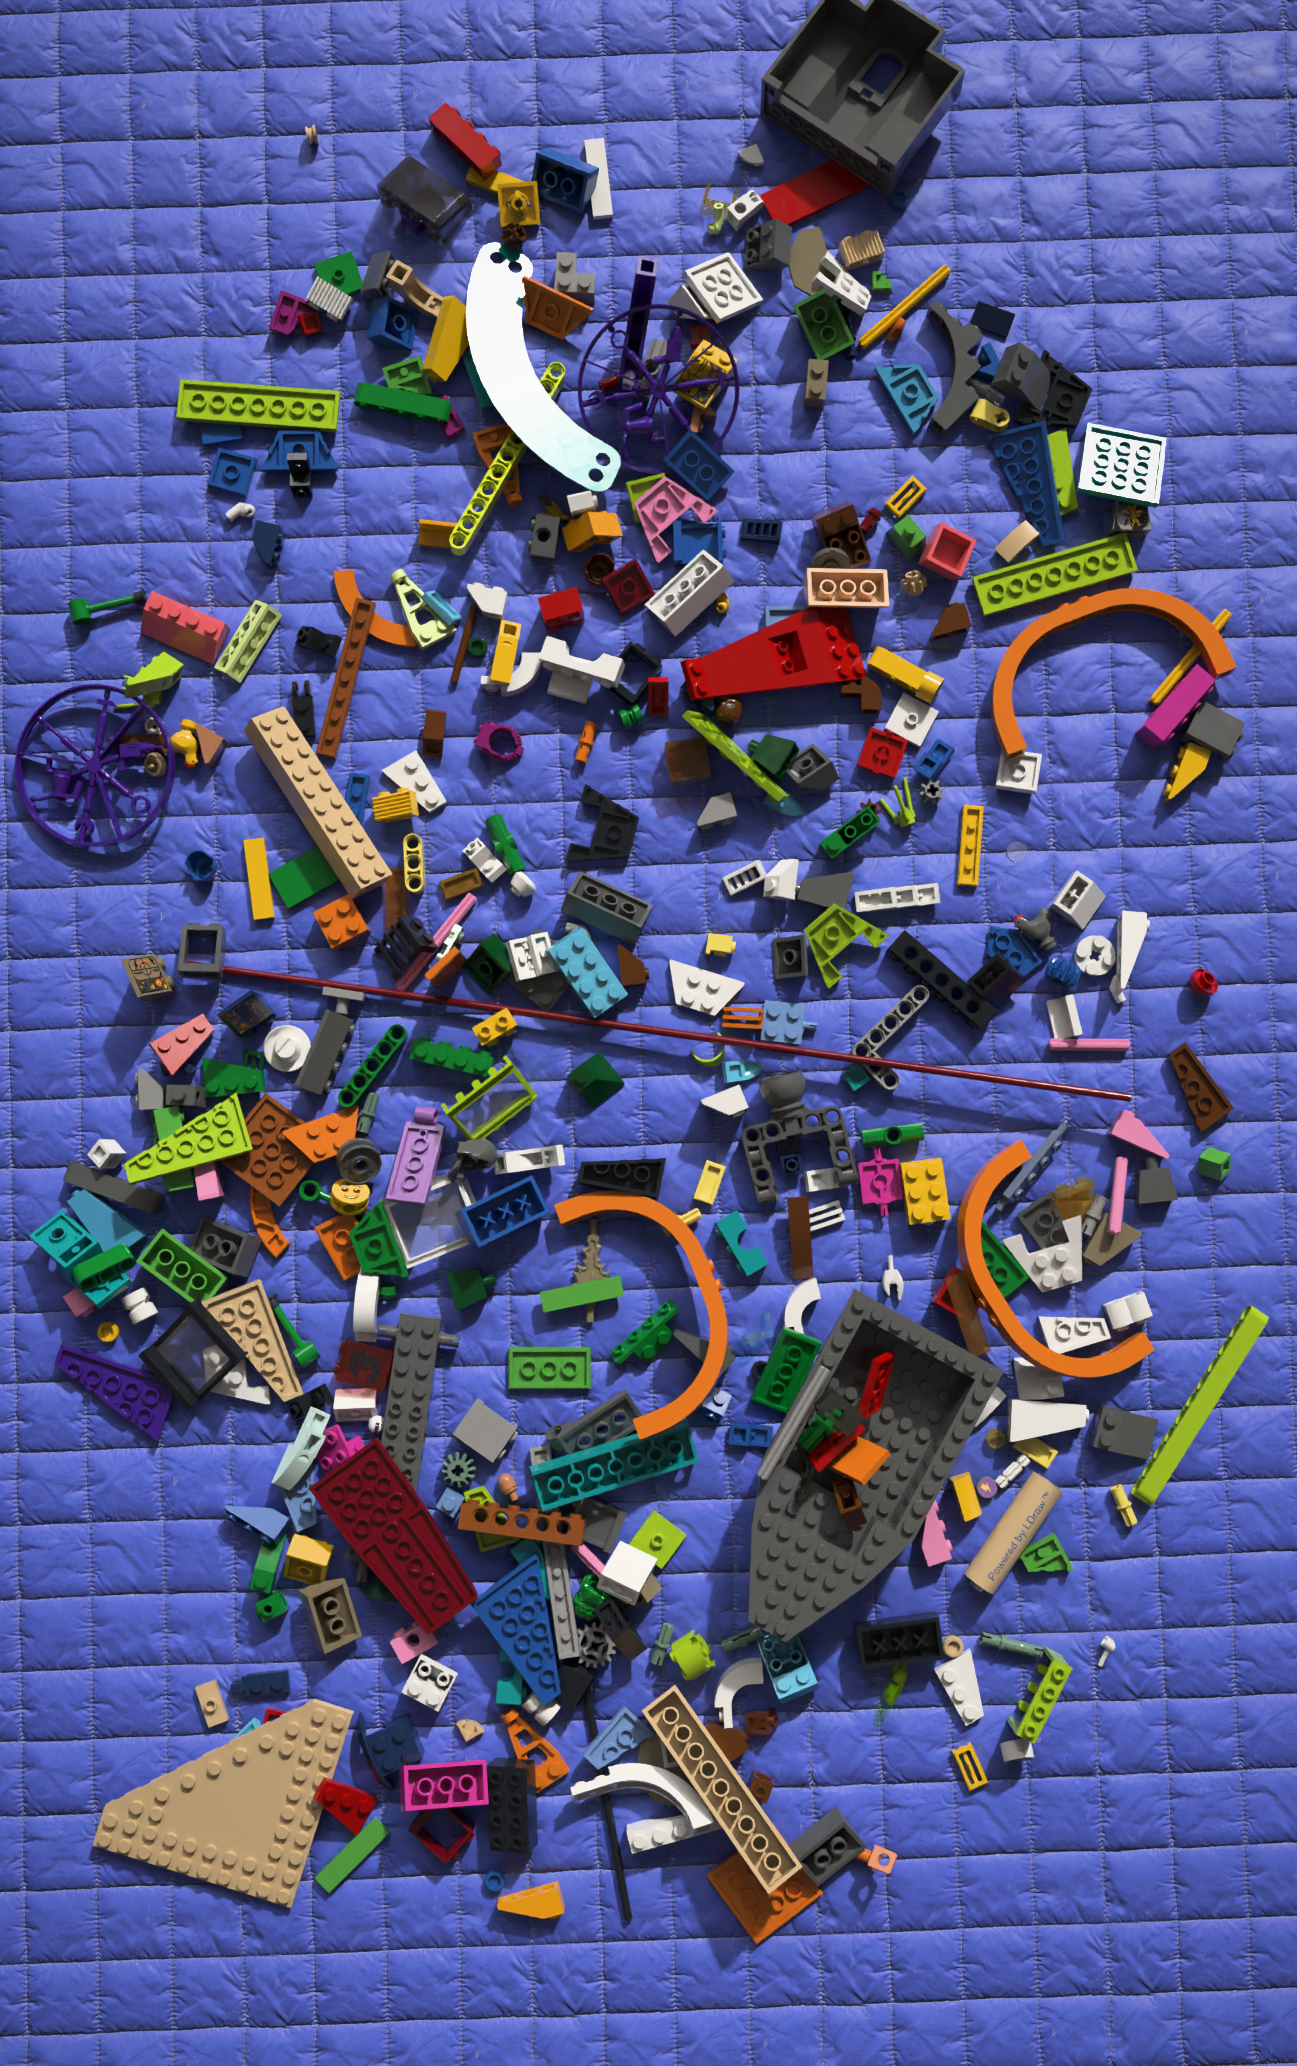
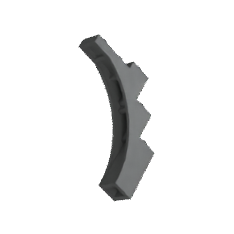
[927,300,983,437]

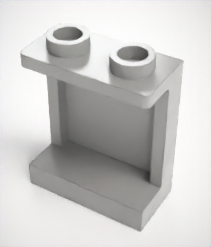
[453,1398,518,1463]

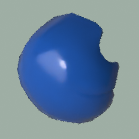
[185,850,217,883]

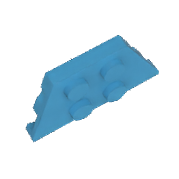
[874,363,939,435]

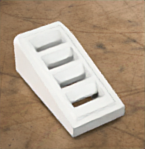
[722,860,767,896]

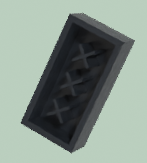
[854,1611,945,1670]
[487,1757,538,1853]

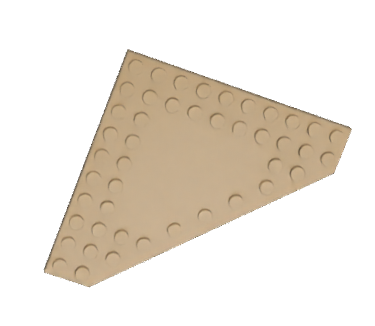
[93,1699,354,1908]

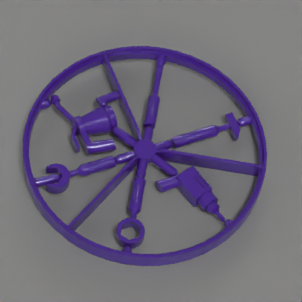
[578,304,740,474]
[15,684,175,847]

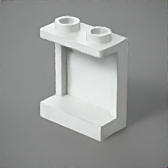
[597,1541,657,1606]

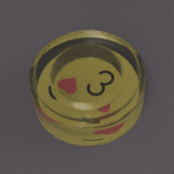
[985,1428,1007,1450]

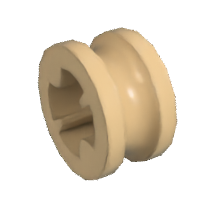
[305,125,319,146]

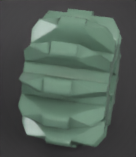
[441,1451,476,1488]

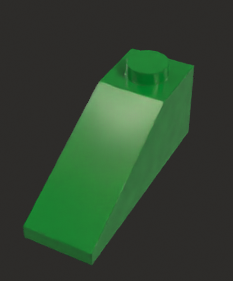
[249,1531,288,1594]

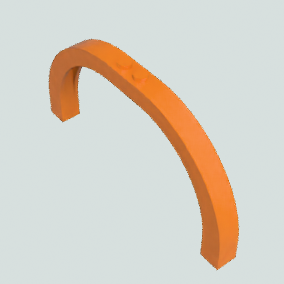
[991,588,1237,760]
[957,1140,1155,1378]
[554,1190,729,1441]

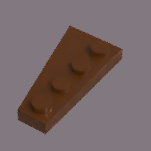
[1167,1042,1234,1132]

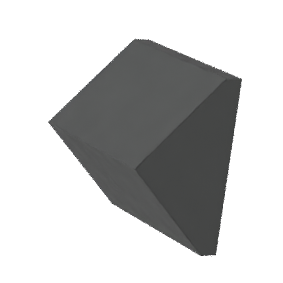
[773,935,808,979]

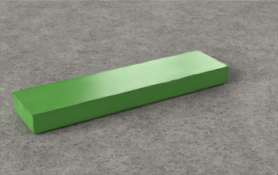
[540,1275,624,1312]
[315,1817,389,1893]

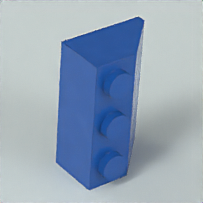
[531,147,599,213]

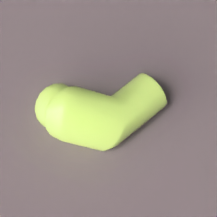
[708,203,724,235]

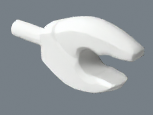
[882,1255,904,1301]

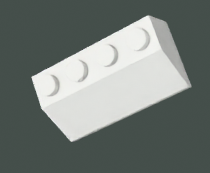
[645,550,734,637]

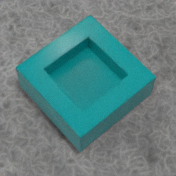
[842,1064,871,1091]

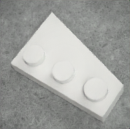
[934,1648,984,1726]

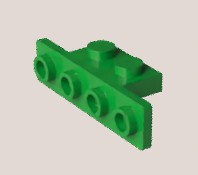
[610,1299,679,1365]

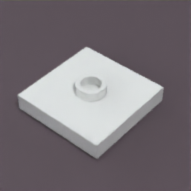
[884,693,939,748]
[995,750,1042,795]

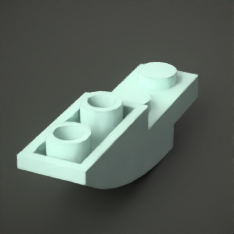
[271,1407,331,1490]

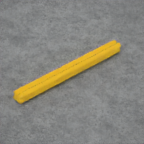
[858,265,951,349]
[1149,609,1232,706]

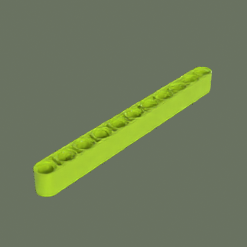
[1131,1305,1269,1506]

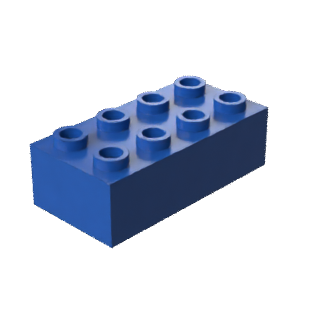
[455,1175,550,1251]

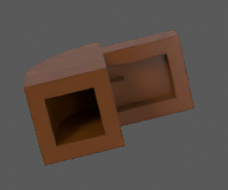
[839,677,882,714]

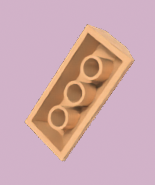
[803,568,889,608]

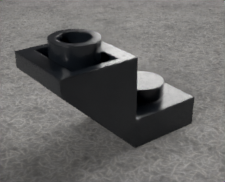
[287,453,313,498]
[295,626,342,657]
[286,1383,334,1422]

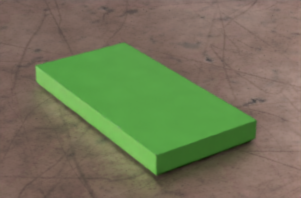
[509,1347,591,1389]

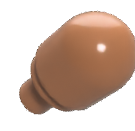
[497,1473,519,1502]

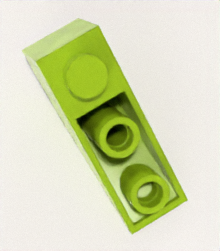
[124,652,184,699]

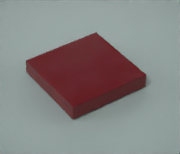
[601,558,655,615]

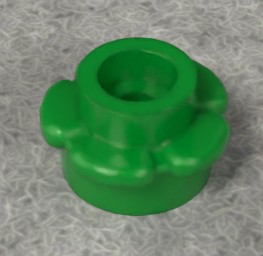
[379,1283,398,1299]

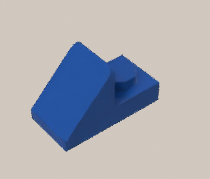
[975,342,1000,384]

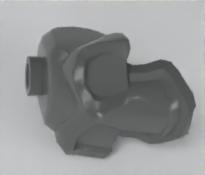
[448,1138,497,1183]

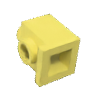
[705,933,736,957]

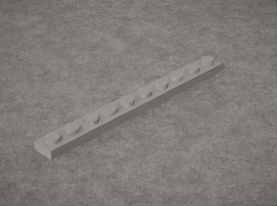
[529,1445,581,1659]

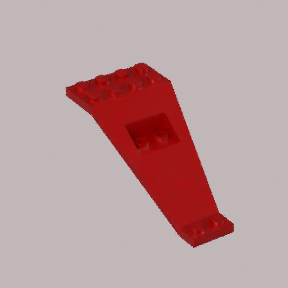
[680,607,867,701]

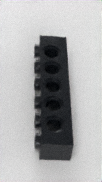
[887,930,997,1030]

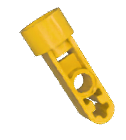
[866,646,944,704]

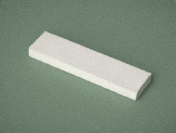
[584,138,613,220]

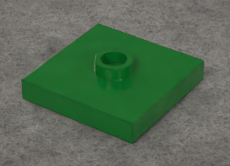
[314,251,363,296]

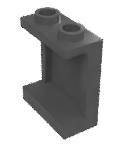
[1179,700,1245,763]
[563,1497,627,1554]

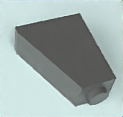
[795,872,855,910]

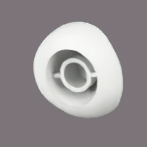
[264,1025,311,1072]

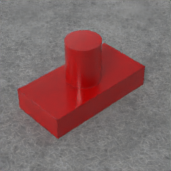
[648,677,669,716]

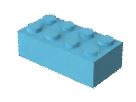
[545,927,628,1018]

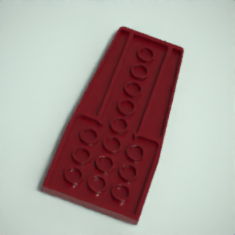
[309,1437,478,1634]

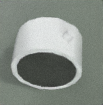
[1000,1739,1034,1764]

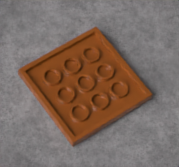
[219,1093,314,1207]

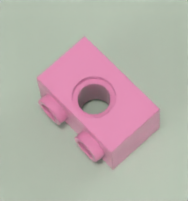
[390,1620,440,1664]

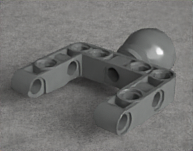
[742,1070,859,1206]

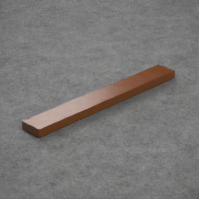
[316,598,377,759]

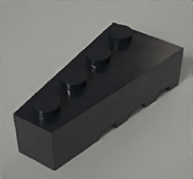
[578,1158,666,1200]

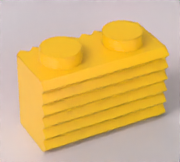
[372,788,419,824]

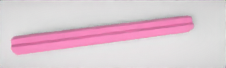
[395,893,477,991]

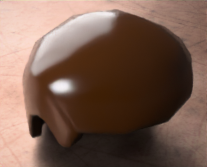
[584,553,615,586]

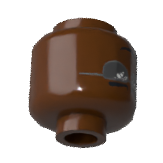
[715,696,744,727]

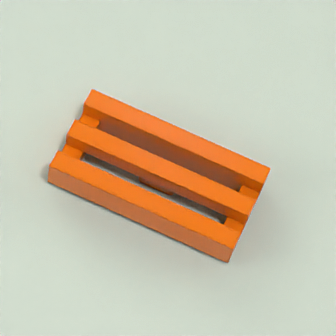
[722,1007,764,1029]

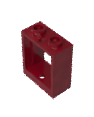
[408,1808,475,1864]

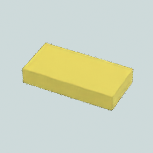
[693,1160,726,1205]
[1012,1437,1058,1469]

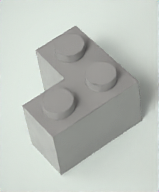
[554,252,596,303]

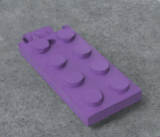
[386,1106,447,1206]

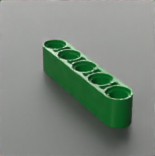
[353,382,452,425]
[338,1024,408,1108]

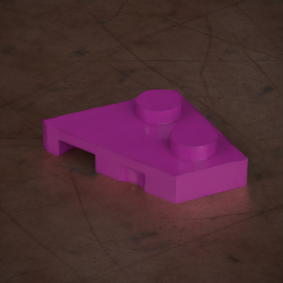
[269,290,316,337]

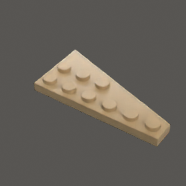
[201,1279,303,1402]

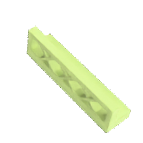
[214,600,282,683]

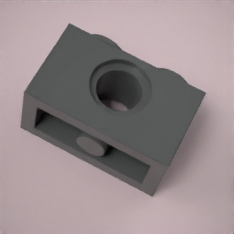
[528,514,562,561]

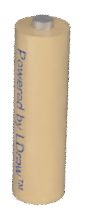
[963,1471,1064,1595]

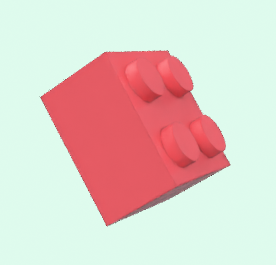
[918,522,976,581]

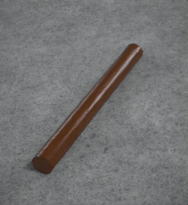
[450,605,478,684]

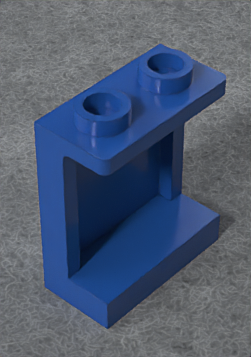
[673,520,726,566]

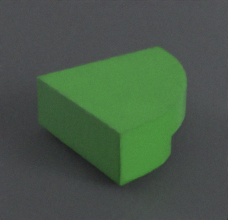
[871,270,892,293]

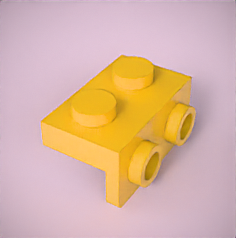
[472,1008,519,1048]

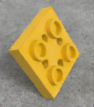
[497,181,540,227]

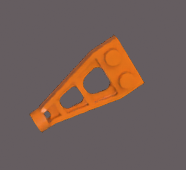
[472,423,523,507]
[500,1707,570,1793]

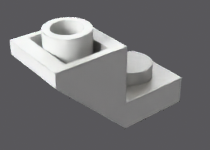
[463,838,507,883]

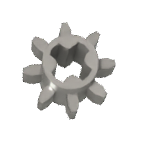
[919,779,944,805]

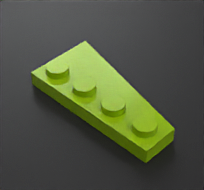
[1048,428,1078,516]

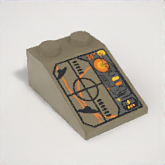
[121,954,175,1002]

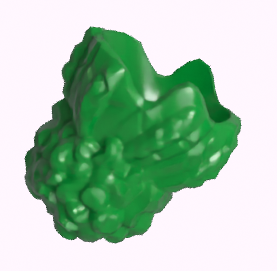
[573,1573,614,1621]

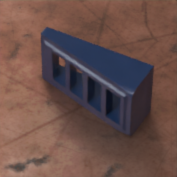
[740,518,783,545]

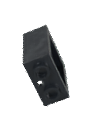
[608,641,662,706]
[594,1597,647,1661]

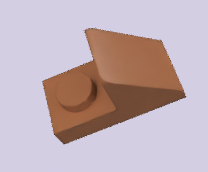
[690,405,717,436]

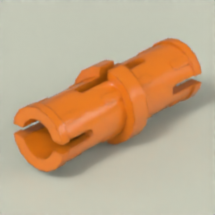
[574,721,598,764]

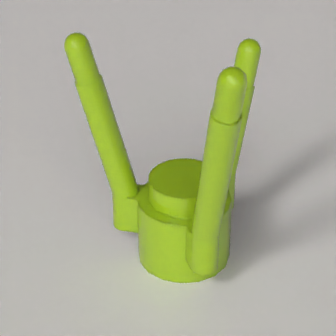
[114,675,162,709]
[879,778,916,828]

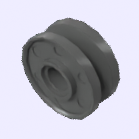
[336,1138,382,1184]

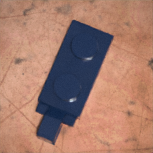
[231,1669,291,1696]

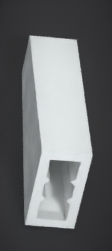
[1006,1399,1089,1442]

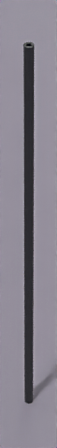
[571,1589,632,1921]

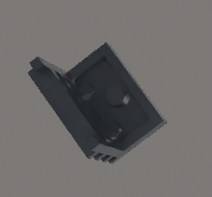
[374,916,438,979]

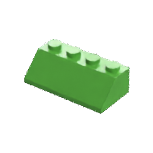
[150,1106,196,1193]
[136,1228,228,1302]

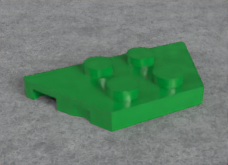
[349,1201,409,1277]

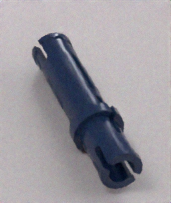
[836,298,858,361]

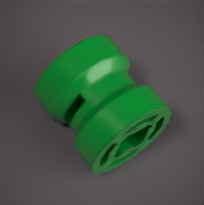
[618,704,644,730]

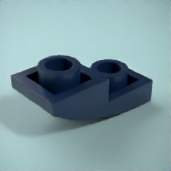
[776,1135,803,1177]

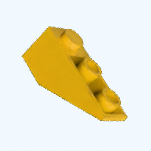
[490,620,521,685]
[1163,742,1212,803]

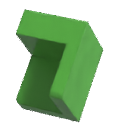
[1198,1147,1231,1181]

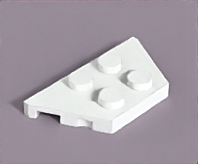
[669,959,744,1016]

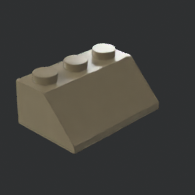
[299,1578,362,1654]

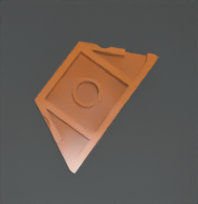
[521,275,594,340]
[282,1105,358,1164]

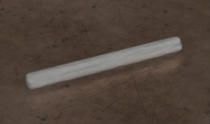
[757,1366,830,1480]

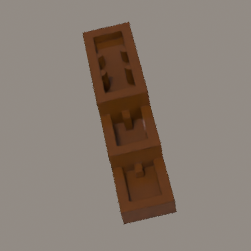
[787,1196,813,1279]

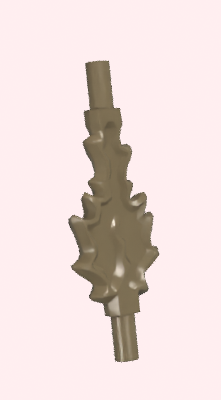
[571,1219,610,1322]

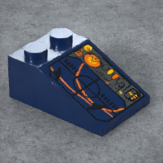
[217,990,277,1039]

